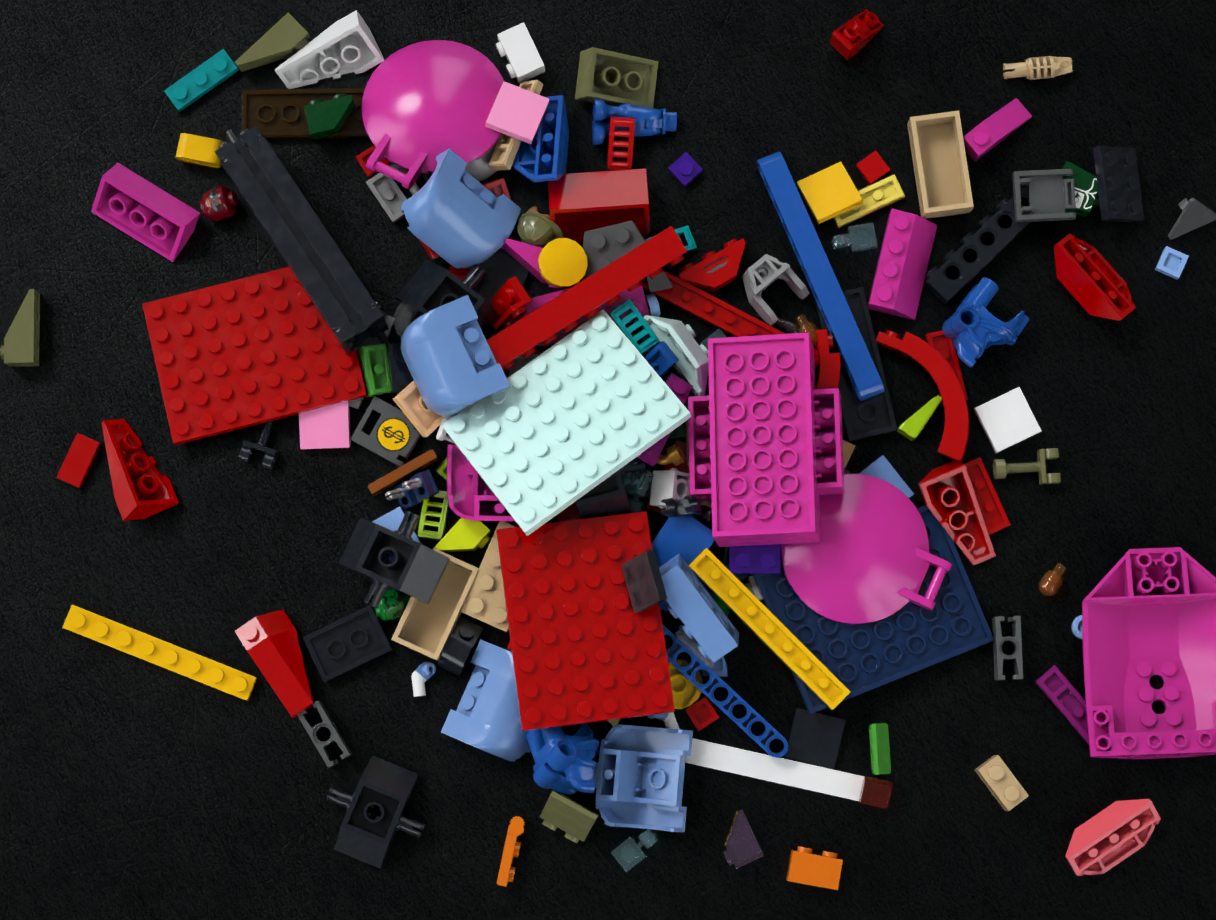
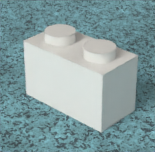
[496,22,545,84]

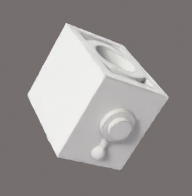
[650,468,690,510]

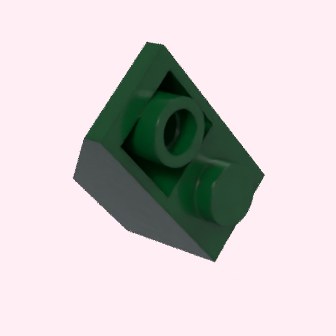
[304,93,355,140]

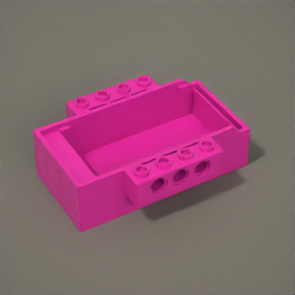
[688,332,845,547]

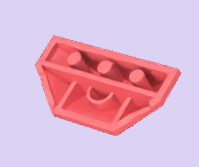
[1065,799,1161,876]

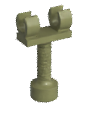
[993,448,1061,485]

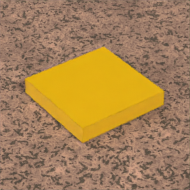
[797,162,863,224]

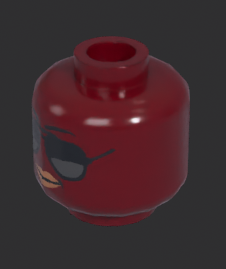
[200,186,239,221]

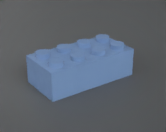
[659,553,739,663]

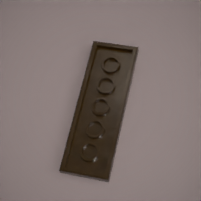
[242,88,369,139]

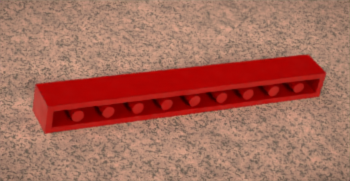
[486,226,687,371]

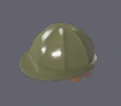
[517,206,564,248]

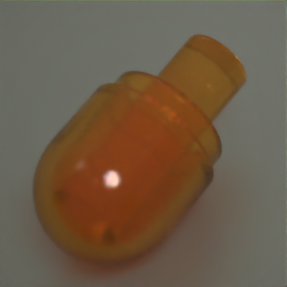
[796,314,819,347]
[1039,563,1066,596]

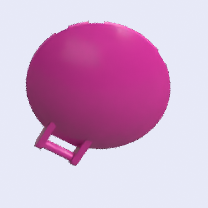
[362,40,504,190]
[780,474,952,624]

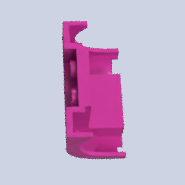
[447,444,515,521]

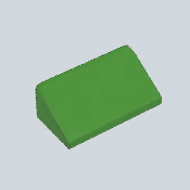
[358,343,391,397]
[869,723,891,775]

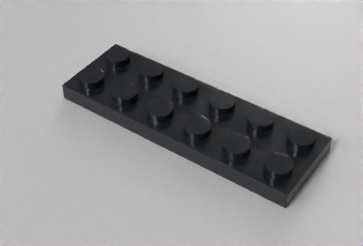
[814,287,898,442]

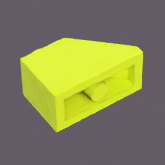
[435,518,492,552]

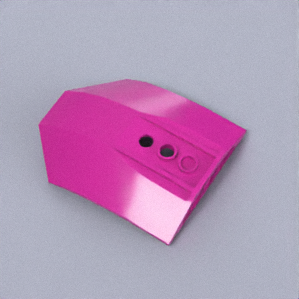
[1082,547,1216,759]

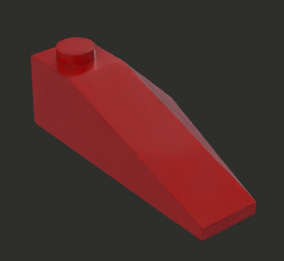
[101,419,179,521]
[919,460,996,565]
[235,610,314,718]

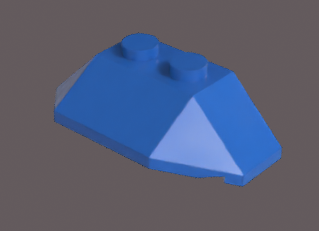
[513,95,569,182]

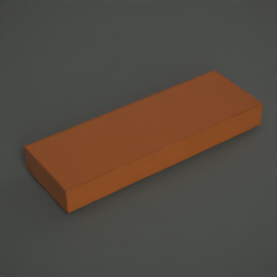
[368,450,439,497]

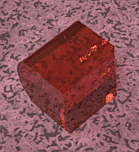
[858,776,892,809]

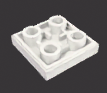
[974,387,1041,453]

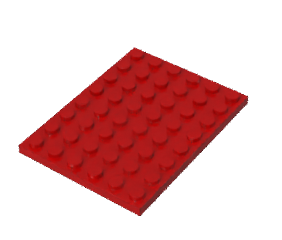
[142,267,368,445]
[496,511,675,732]

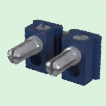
[385,470,439,511]

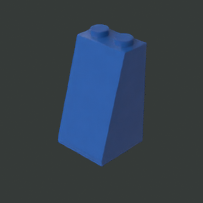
[651,515,715,613]

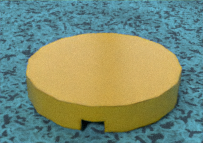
[538,238,588,288]
[668,659,703,709]

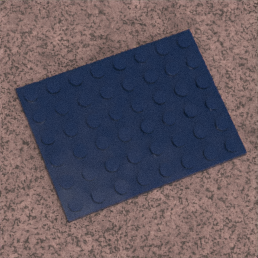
[752,505,994,714]

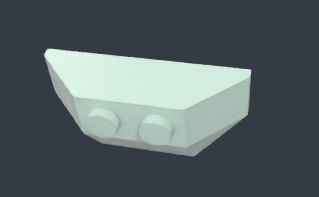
[643,315,709,396]

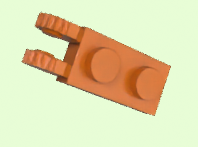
[497,816,525,887]

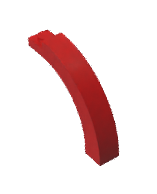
[815,329,840,389]
[876,330,969,463]

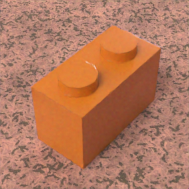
[786,846,843,890]

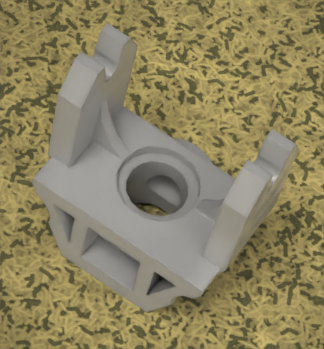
[742,254,810,326]

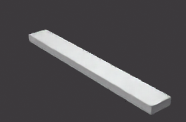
[685,738,864,801]

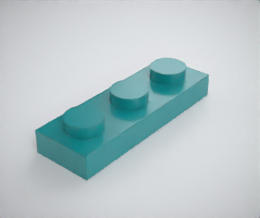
[164,49,239,112]

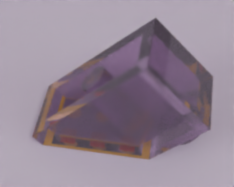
[723,809,764,869]

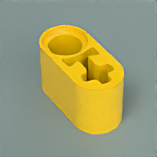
[175,133,224,168]

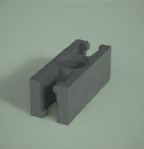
[992,616,1023,681]
[297,701,353,768]

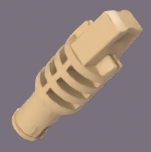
[1003,56,1073,80]

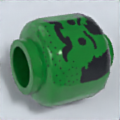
[373,587,409,621]

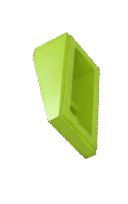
[897,395,942,441]
[417,491,449,541]

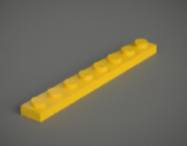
[688,548,850,710]
[62,605,257,701]

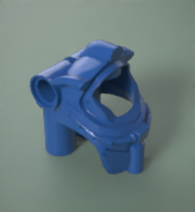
[942,278,1030,368]
[526,723,600,795]

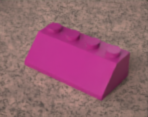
[91,163,200,262]
[868,209,937,320]

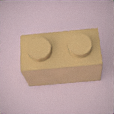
[975,755,1029,811]

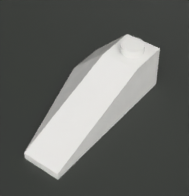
[275,10,384,89]

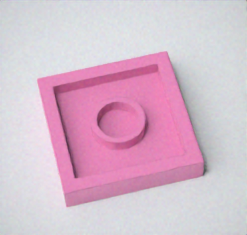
[485,81,549,144]
[299,400,351,449]

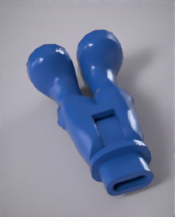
[592,99,677,145]

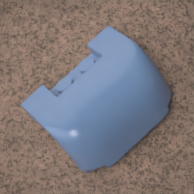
[401,148,521,269]
[400,295,510,418]
[441,639,531,762]
[596,724,693,832]

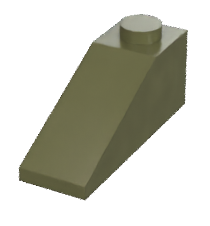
[235,13,311,72]
[0,289,40,367]

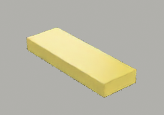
[833,174,905,228]

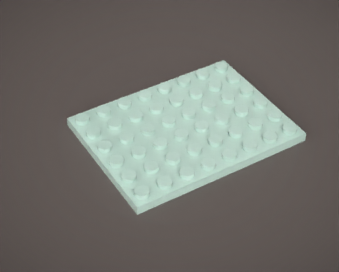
[442,309,691,536]

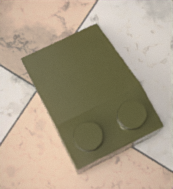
[575,47,658,108]
[540,790,599,843]

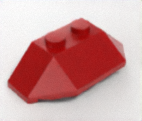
[1054,234,1136,321]

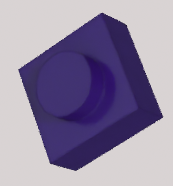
[668,152,703,187]

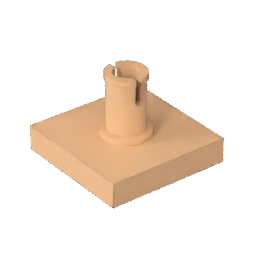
[393,380,443,437]

